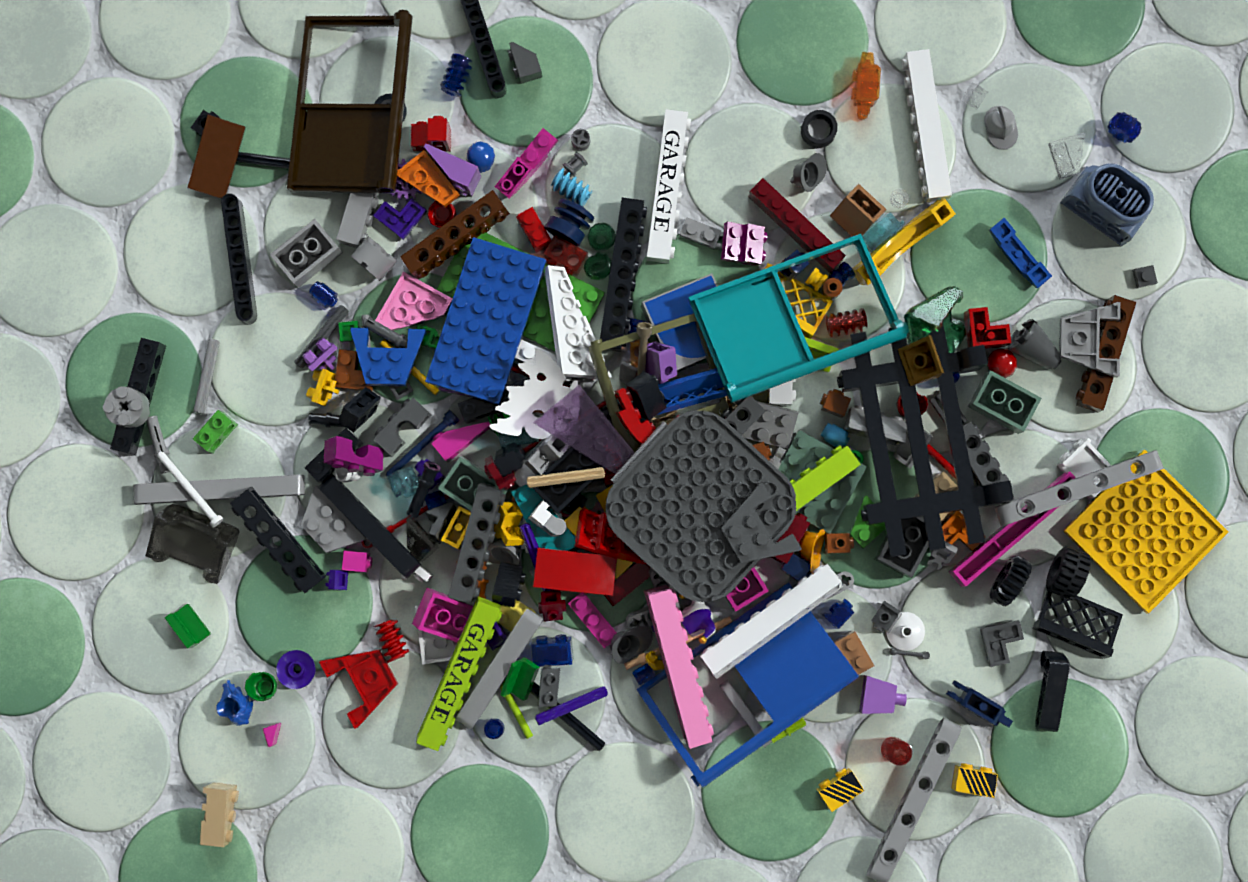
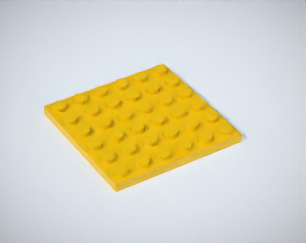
[1063,450,1229,614]

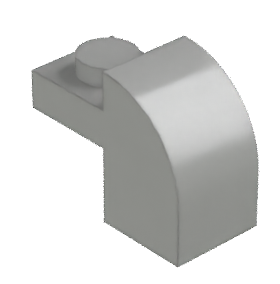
[525,431,571,476]

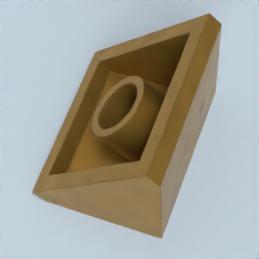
[898,335,944,386]

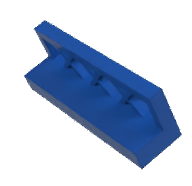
[658,368,728,415]

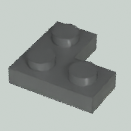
[980,620,1024,667]

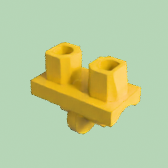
[306,368,340,407]

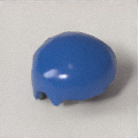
[467,141,495,173]

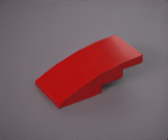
[574,508,646,564]
[533,548,617,596]

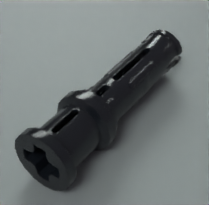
[406,461,441,518]

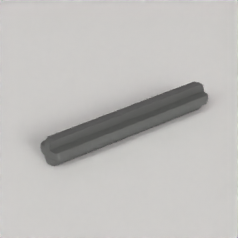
[294,305,349,368]

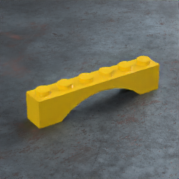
[850,199,956,285]

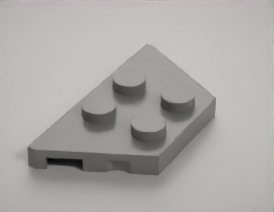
[301,486,367,553]

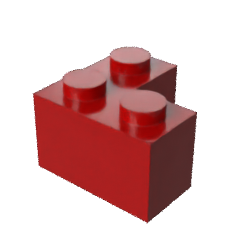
[411,116,451,152]
[964,307,1011,349]

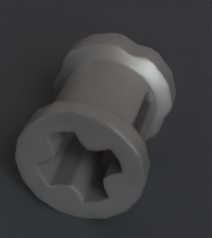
[563,152,588,177]

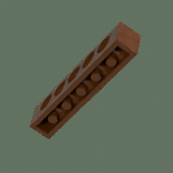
[400,190,510,280]
[1076,295,1136,412]

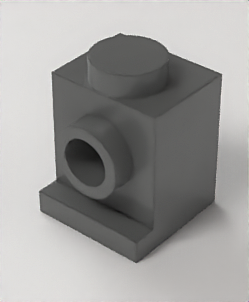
[872,601,902,633]

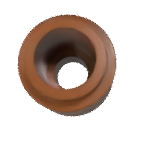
[822,278,843,299]

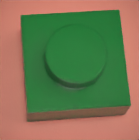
[338,321,359,342]

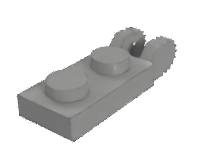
[680,217,723,251]

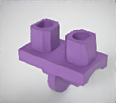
[302,337,338,371]

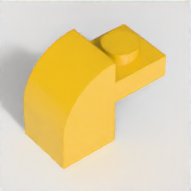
[494,502,524,546]

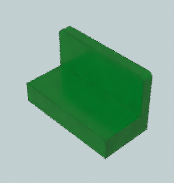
[165,604,211,649]
[500,657,540,701]

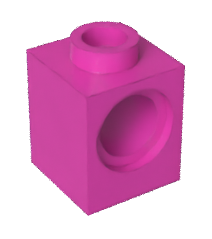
[342,551,373,572]

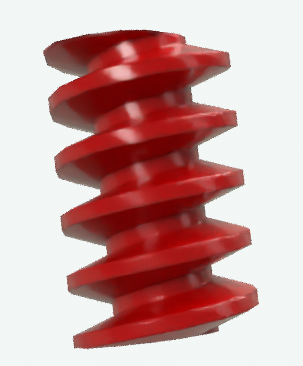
[374,620,409,663]

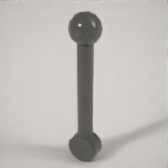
[889,648,930,659]

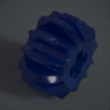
[1107,112,1142,143]

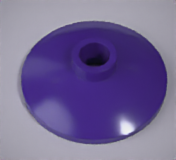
[276,650,316,689]

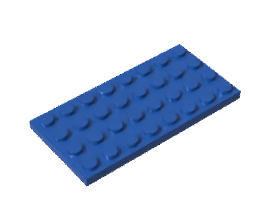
[425,237,546,405]

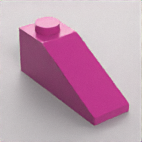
[431,422,491,462]

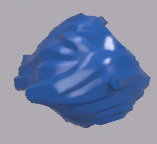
[216,680,253,726]

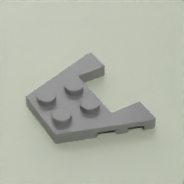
[1059,302,1120,378]

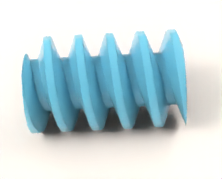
[551,168,593,207]

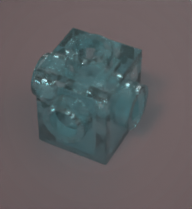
[387,466,419,498]

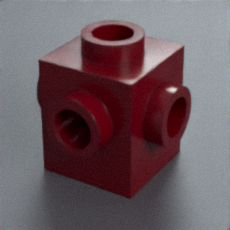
[538,590,566,622]

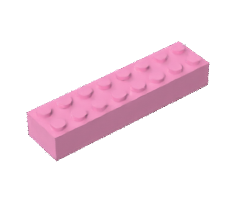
[644,585,714,749]

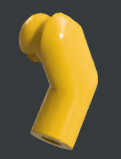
[645,651,665,670]

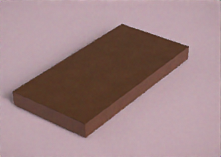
[187,115,246,199]

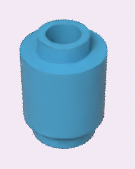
[820,423,850,447]

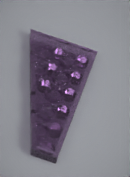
[533,385,635,474]

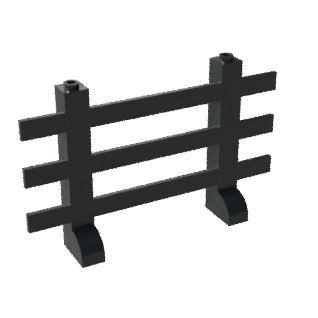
[837,319,1014,557]

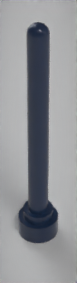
[386,409,460,478]

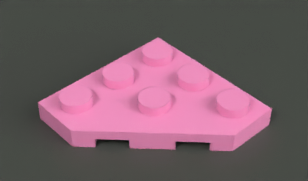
[375,272,453,331]

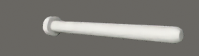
[157,451,224,528]

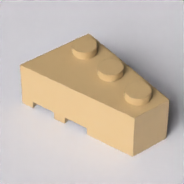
[200,782,239,848]

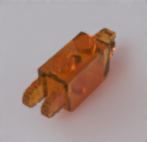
[851,52,881,120]

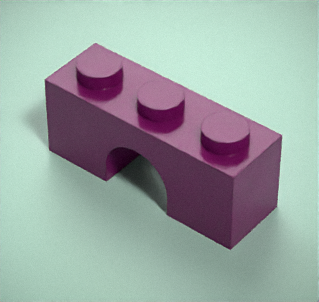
[324,436,383,476]

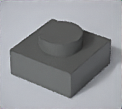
[1132,265,1158,288]

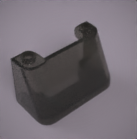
[145,504,240,584]

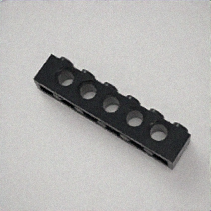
[110,338,166,455]
[230,487,326,593]

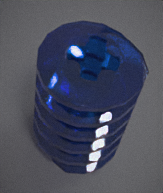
[440,53,472,97]

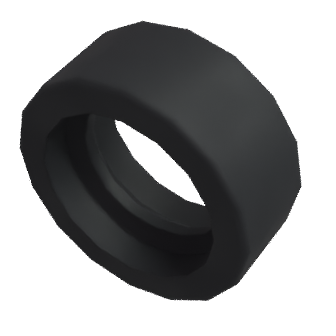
[801,110,838,148]

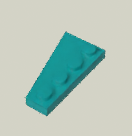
[511,484,576,551]

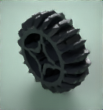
[990,555,1032,607]

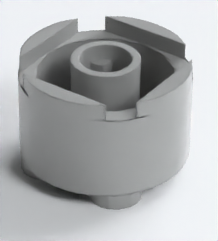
[351,236,397,281]
[103,386,150,428]

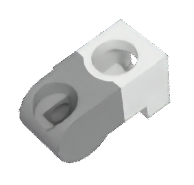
[528,501,566,537]

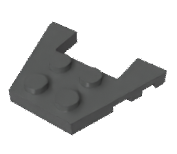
[720,482,802,563]

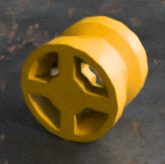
[805,267,828,291]

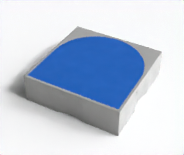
[640,273,718,373]

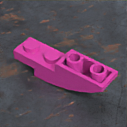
[495,128,559,199]

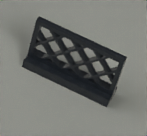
[1032,591,1123,659]

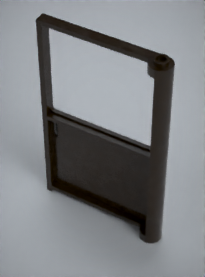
[287,10,413,193]

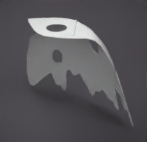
[490,348,580,439]

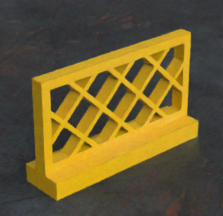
[764,263,833,339]

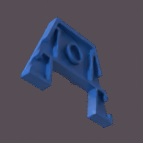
[350,328,426,386]

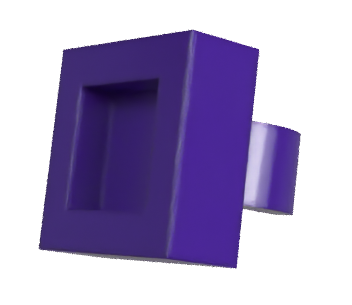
[325,570,348,590]

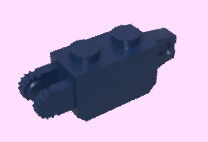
[946,680,1013,727]

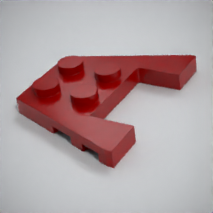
[319,649,399,729]

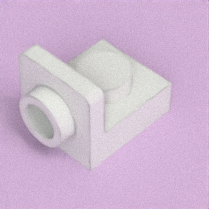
[401,566,434,582]

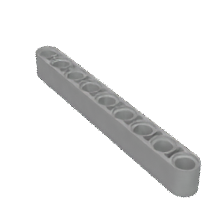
[133,475,305,504]

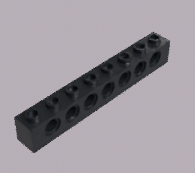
[600,197,647,352]

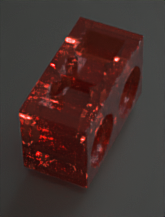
[544,235,588,276]

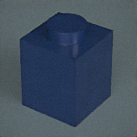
[780,553,811,582]

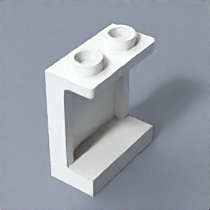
[1056,438,1111,499]

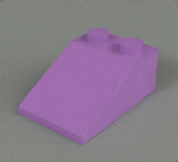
[424,143,481,197]

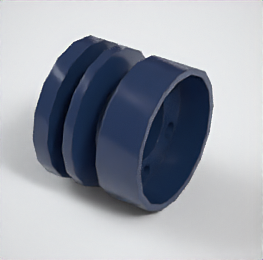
[545,198,595,247]

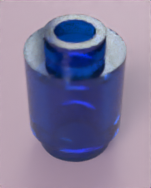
[309,281,338,308]

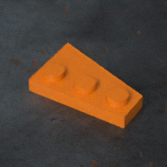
[397,150,460,207]

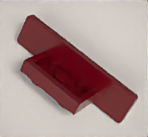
[484,455,516,490]

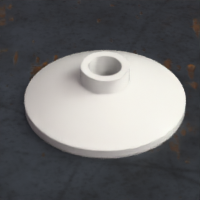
[886,612,925,651]

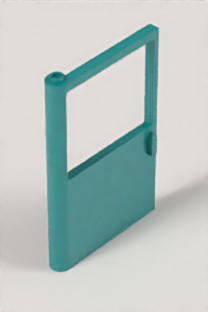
[688,234,909,403]

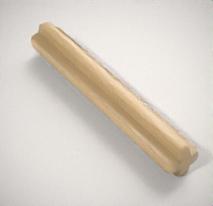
[527,467,605,488]

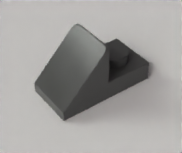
[425,502,457,544]

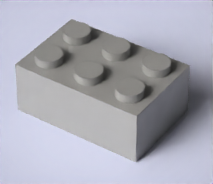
[270,219,343,288]

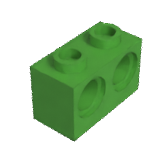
[193,410,238,453]

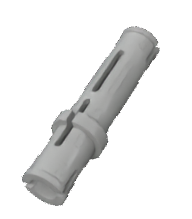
[146,416,170,474]

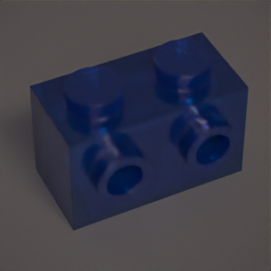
[531,634,574,667]

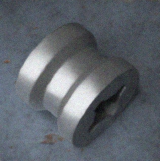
[571,128,590,151]

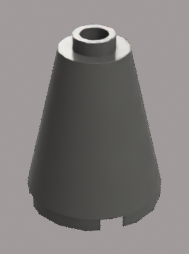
[1008,319,1061,369]

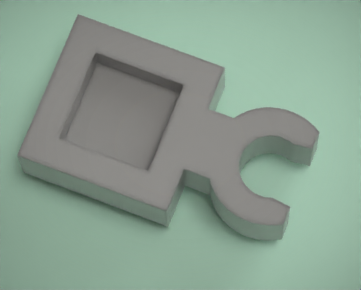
[927,541,958,570]

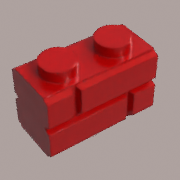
[516,207,552,253]

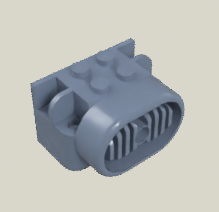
[1060,163,1154,246]

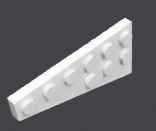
[544,265,612,379]

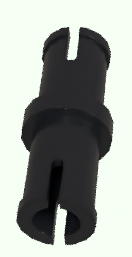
[308,412,346,428]

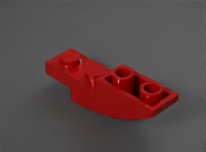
[614,388,656,446]

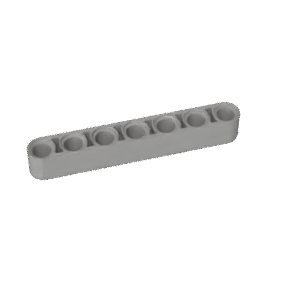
[455,608,543,730]

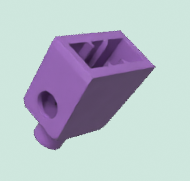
[645,341,677,384]
[859,675,907,714]

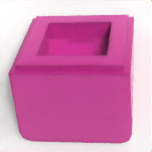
[263,723,281,747]

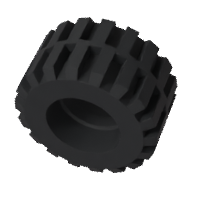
[1046,546,1091,600]

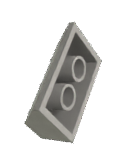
[844,405,907,446]

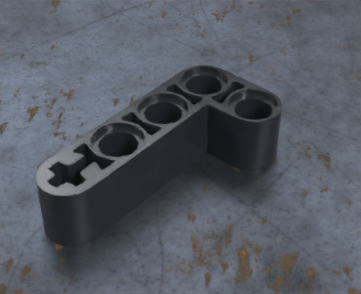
[1035,650,1070,732]

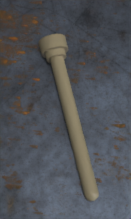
[637,322,653,376]

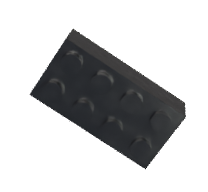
[532,431,615,515]

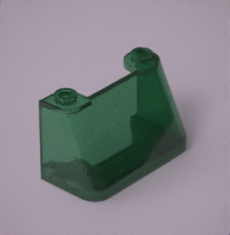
[904,286,966,353]

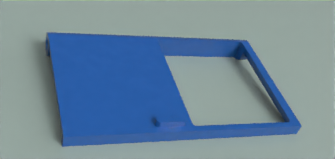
[636,582,859,788]

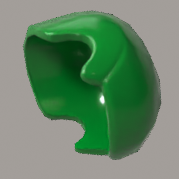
[245,672,277,702]

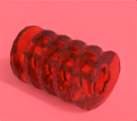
[826,308,868,338]
[881,737,912,766]

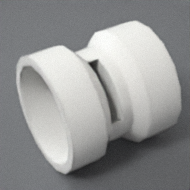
[334,468,362,482]

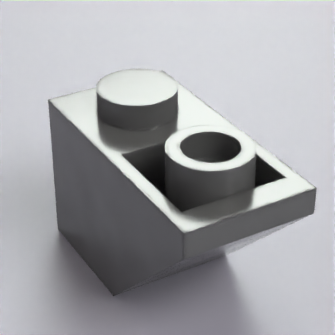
[507,42,543,84]

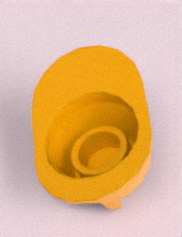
[799,529,825,574]

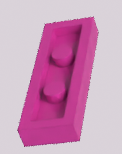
[568,592,617,649]

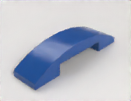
[989,217,1052,288]

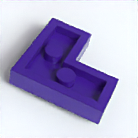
[373,198,427,240]

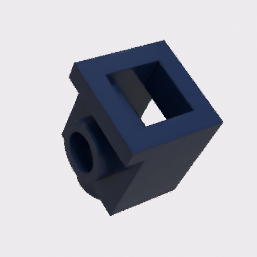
[780,250,810,282]

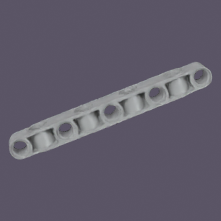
[994,450,1164,526]
[867,718,962,882]

